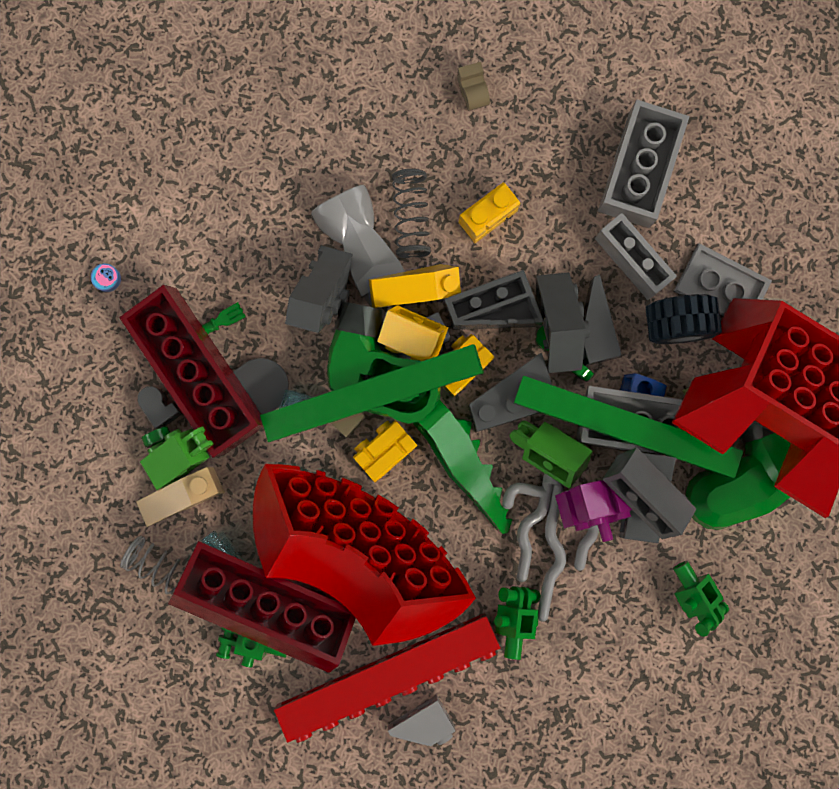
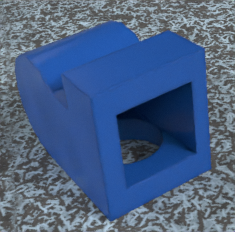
[620,373,667,397]

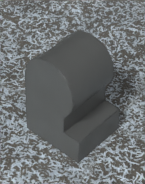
[138,386,183,429]

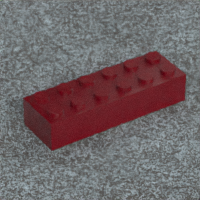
[119,284,264,458]
[168,541,356,673]

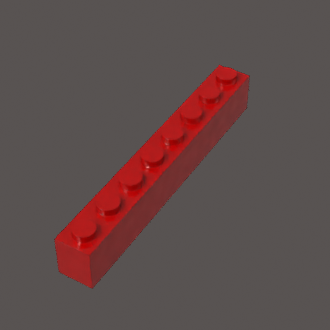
[274,613,501,743]

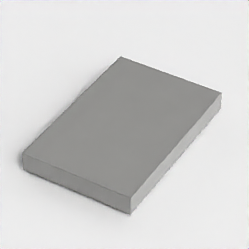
[673,243,772,317]

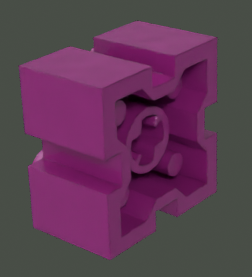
[555,480,633,542]

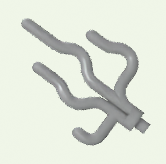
[502,473,599,622]

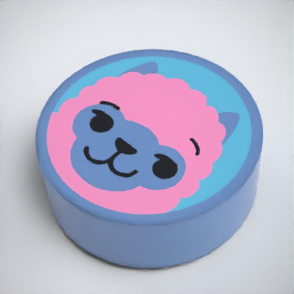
[91,263,121,292]

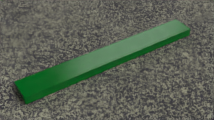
[260,344,484,442]
[513,376,743,478]

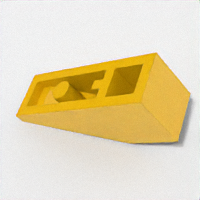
[369,264,461,308]

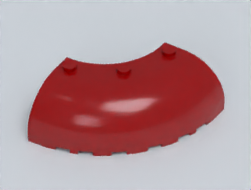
[253,464,476,646]

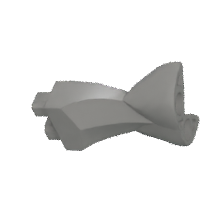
[311,185,405,307]

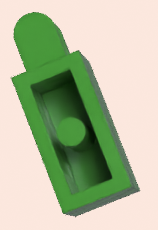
[509,420,593,489]
[140,427,213,490]

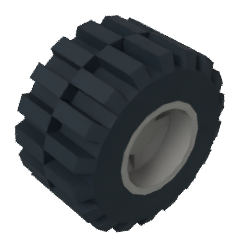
[645,294,722,344]

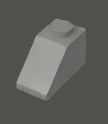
[388,695,455,747]

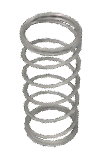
[120,536,180,595]

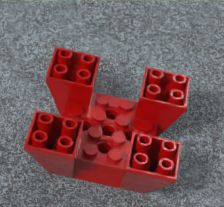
[672,298,839,518]

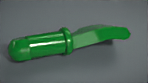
[202,302,246,334]

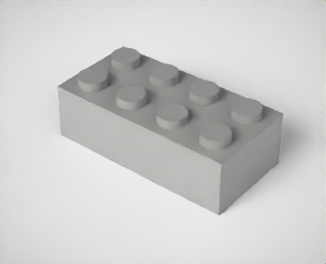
[598,99,690,228]

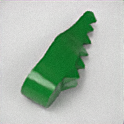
[413,400,512,534]

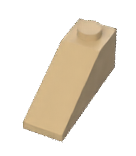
[136,467,225,527]

